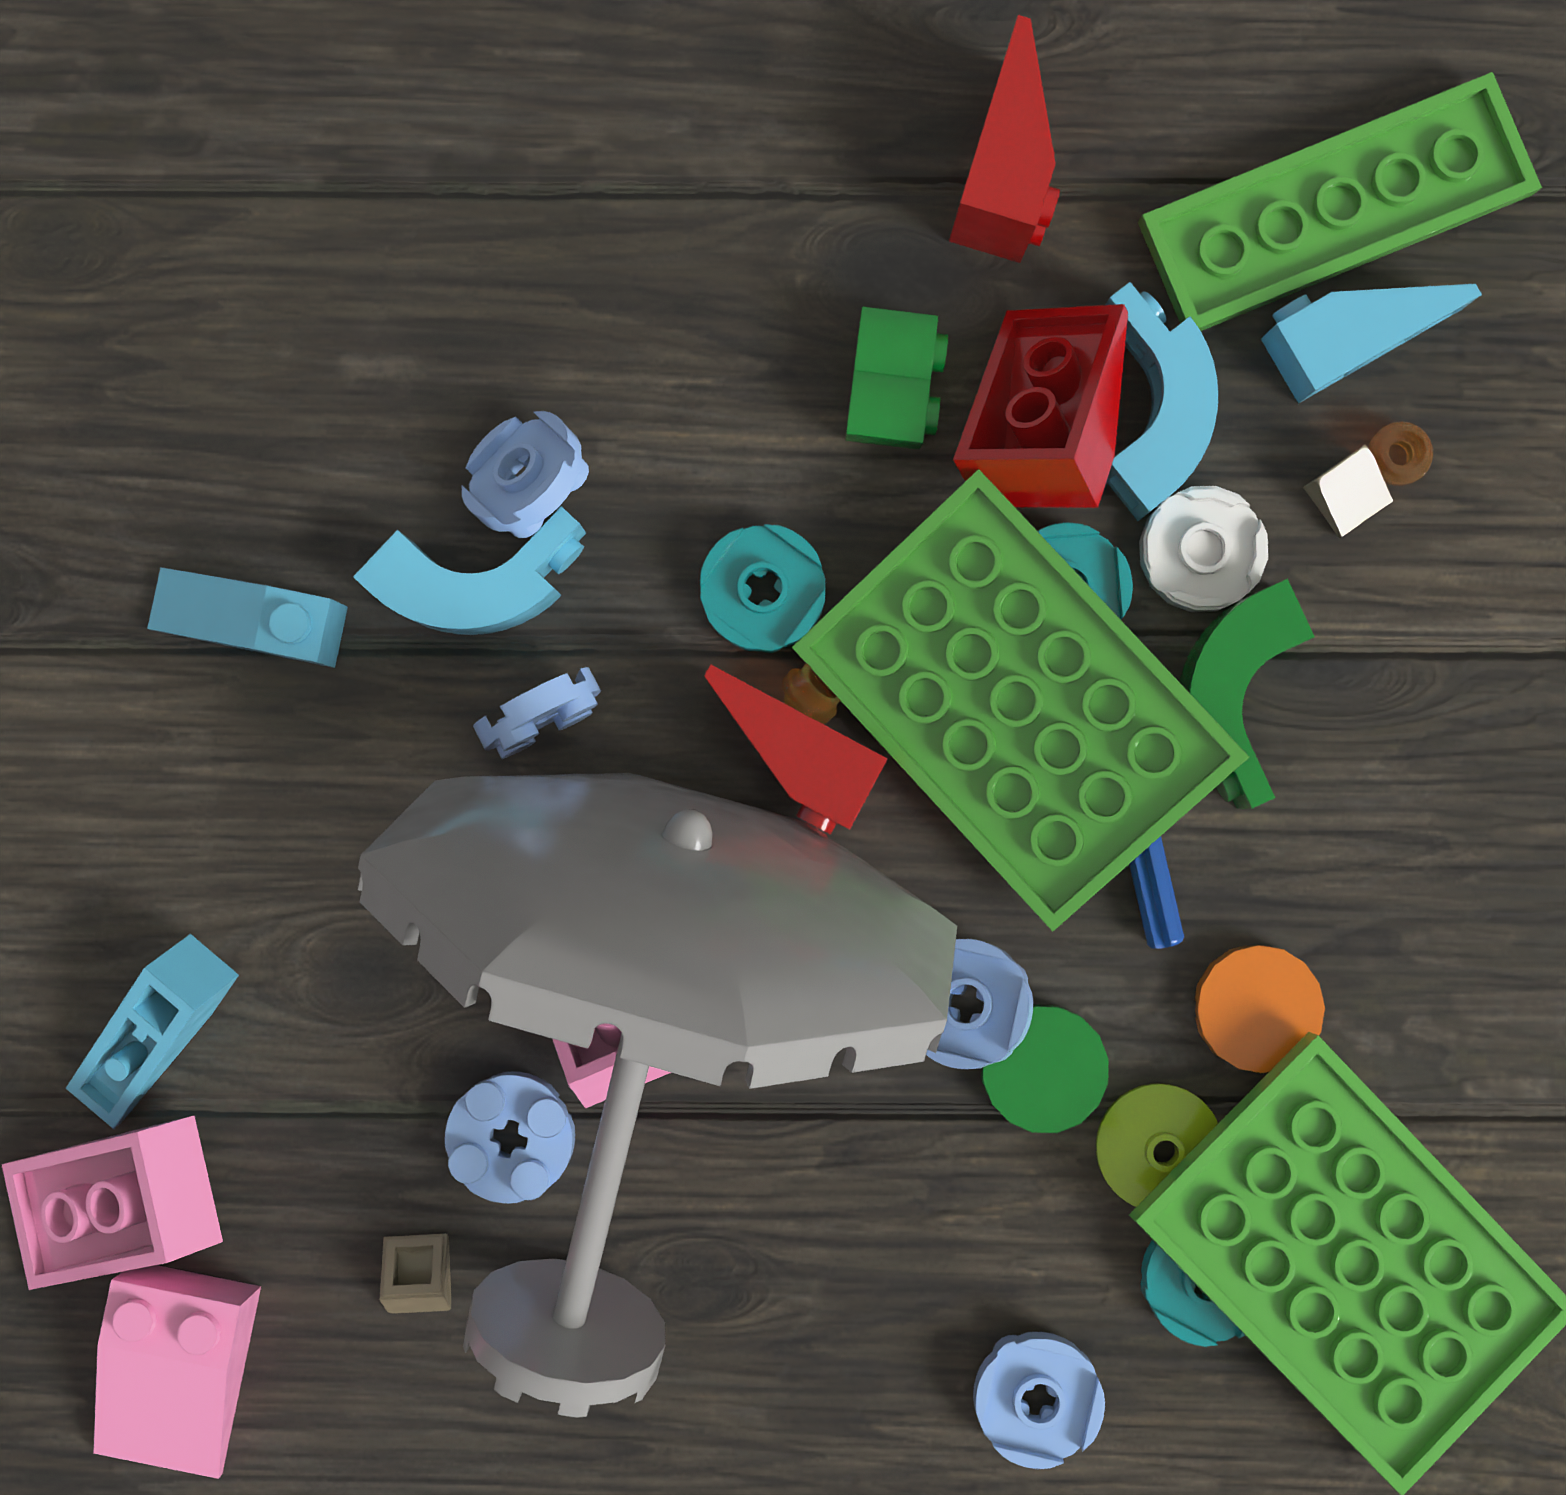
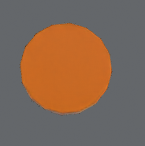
[1194,944,1325,1073]

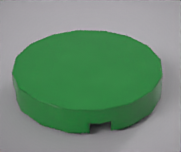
[981,1004,1109,1133]

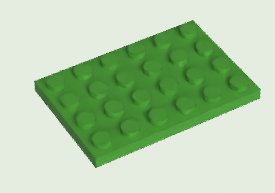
[792,469,1249,932]
[1129,1032,1566,1495]

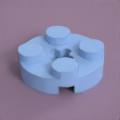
[462,411,589,538]
[473,667,601,759]
[926,939,1033,1069]
[445,1071,575,1204]
[973,1332,1105,1469]

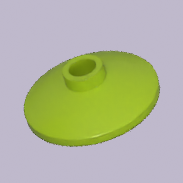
[1096,1083,1218,1207]

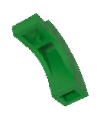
[1179,579,1315,809]

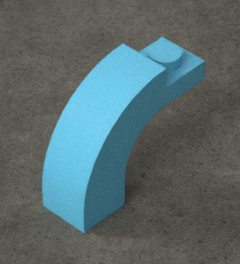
[1105,282,1218,521]
[353,506,586,635]

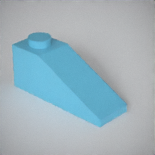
[1261,284,1482,404]
[147,567,348,668]
[66,934,239,1129]

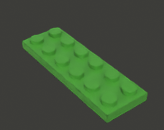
[1138,72,1542,331]

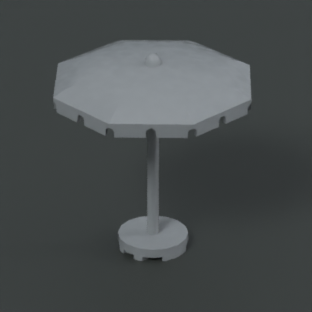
[358,773,957,1418]

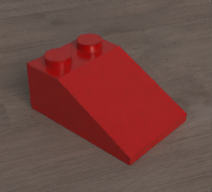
[949,15,1061,263]
[953,304,1128,508]
[704,664,887,835]

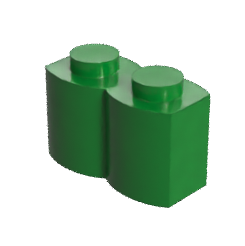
[845,307,948,450]

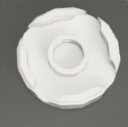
[1139,486,1268,612]

